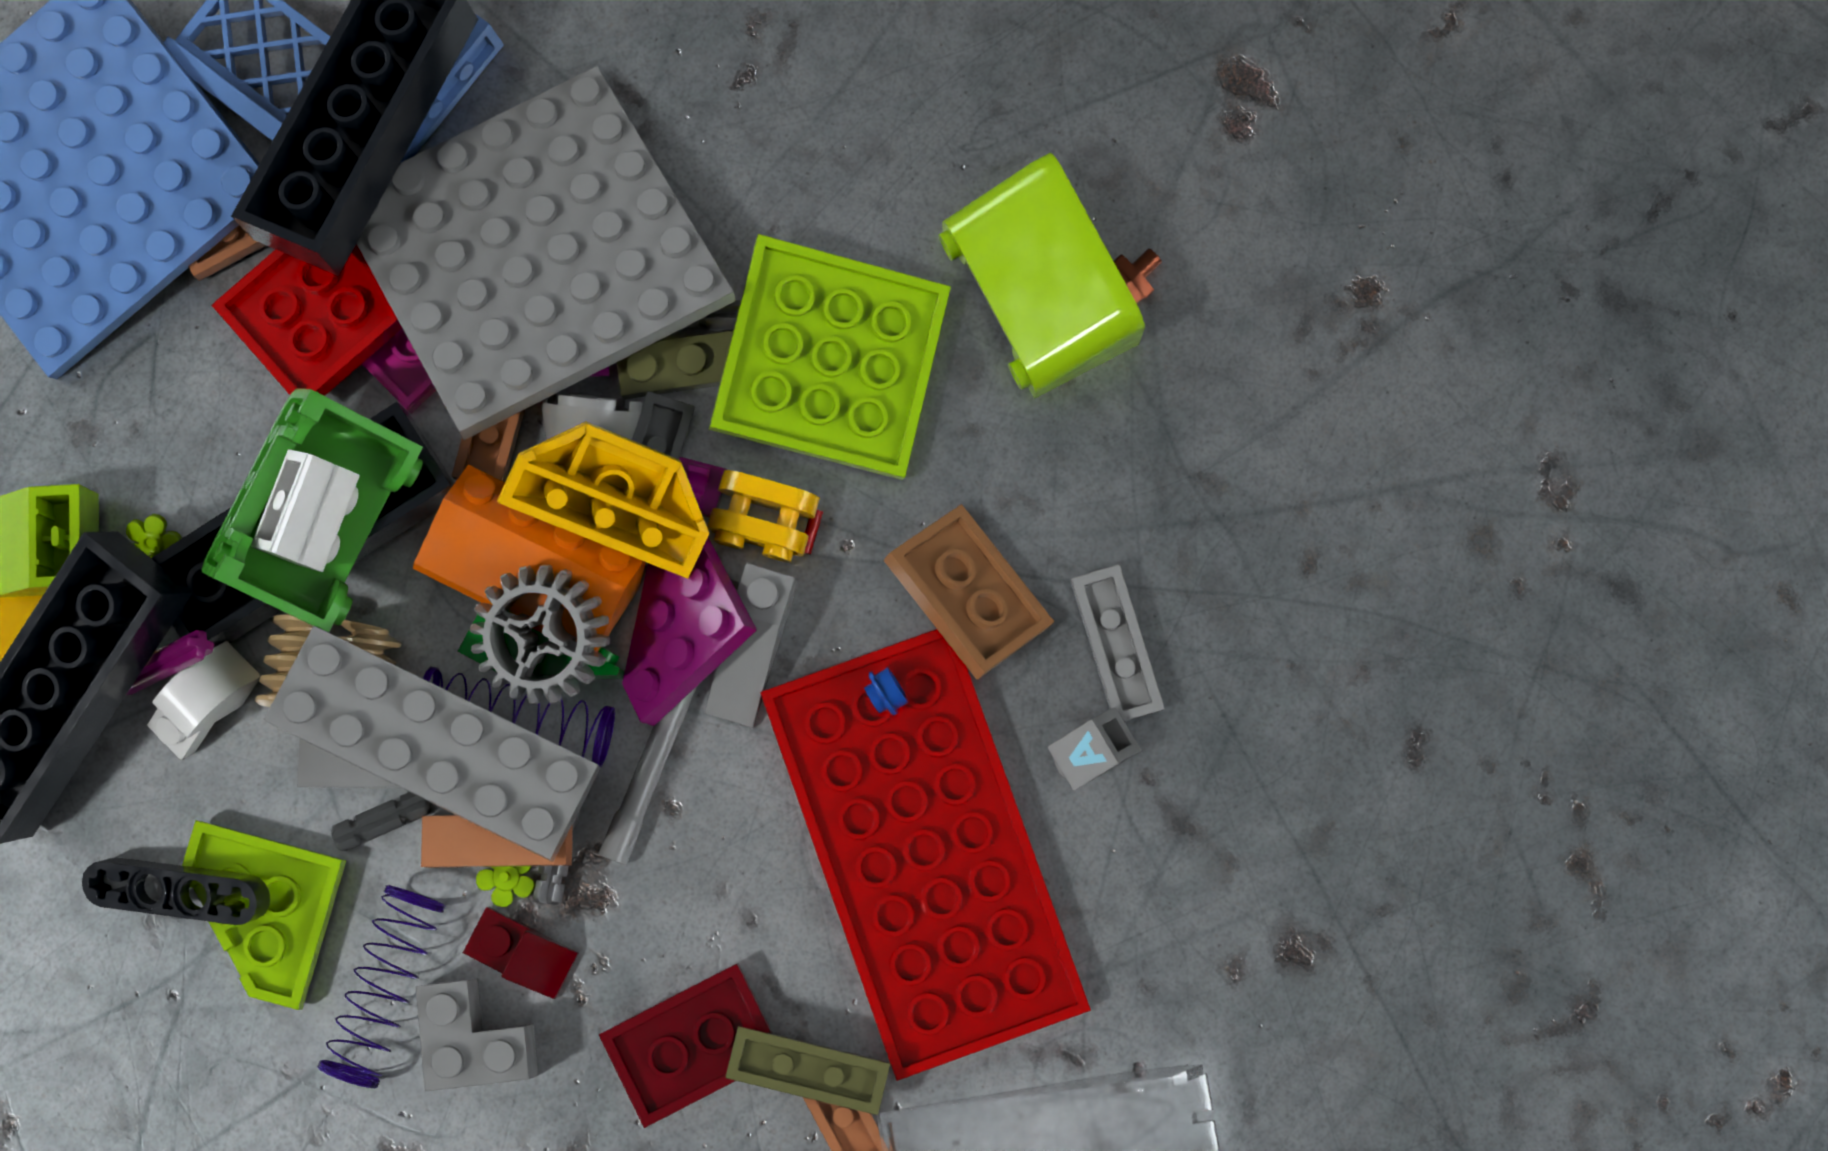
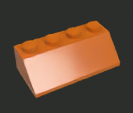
[413,464,646,652]

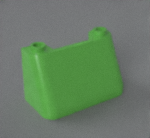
[202,388,423,633]

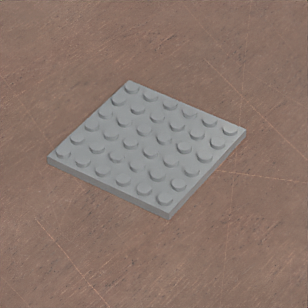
[357,66,736,440]

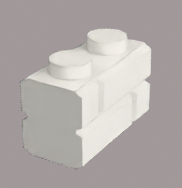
[251,449,360,572]

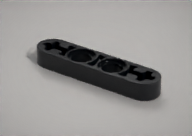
[82,857,270,925]

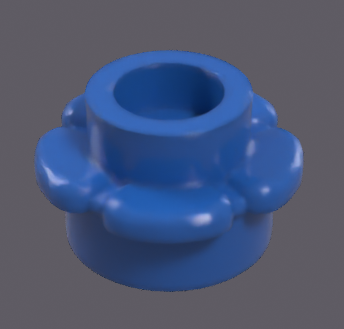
[864,667,909,715]

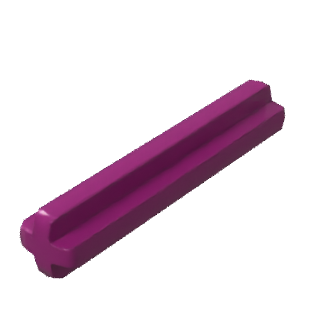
[126,630,214,695]

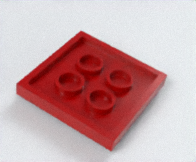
[211,244,402,396]

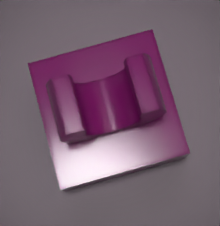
[679,457,728,518]

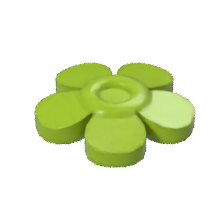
[126,514,182,558]
[476,866,535,907]

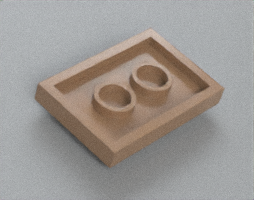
[883,504,1055,680]

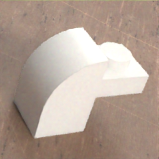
[147,641,261,761]

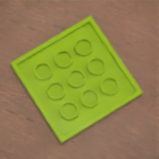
[708,234,951,480]

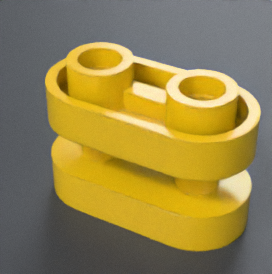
[707,470,820,563]

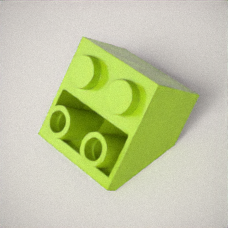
[0,484,99,598]

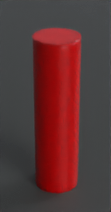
[804,510,823,555]

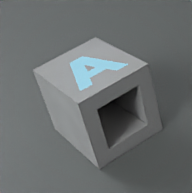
[1047,707,1141,791]

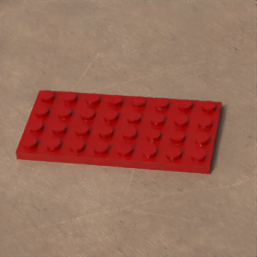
[760,629,1091,1081]

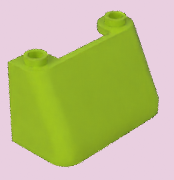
[938,152,1145,399]

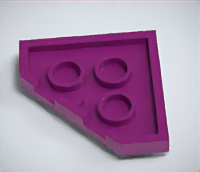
[622,537,757,726]

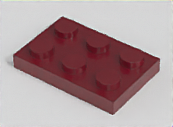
[599,963,773,1128]

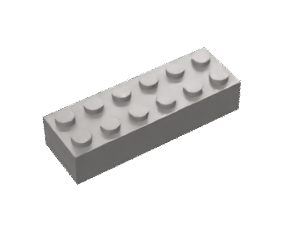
[264,625,600,862]

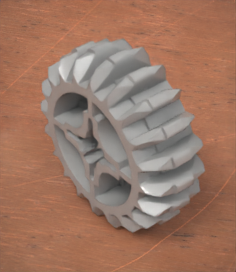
[469,565,611,705]

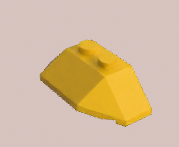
[497,421,710,579]

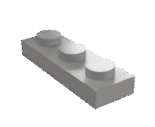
[1070,564,1165,722]

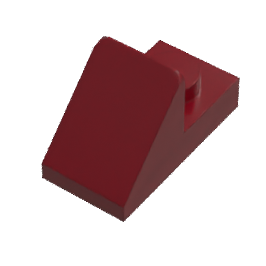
[462,907,579,999]

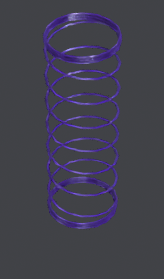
[423,666,615,768]
[317,885,446,1089]

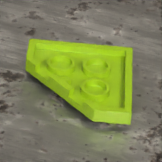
[182,820,346,1010]

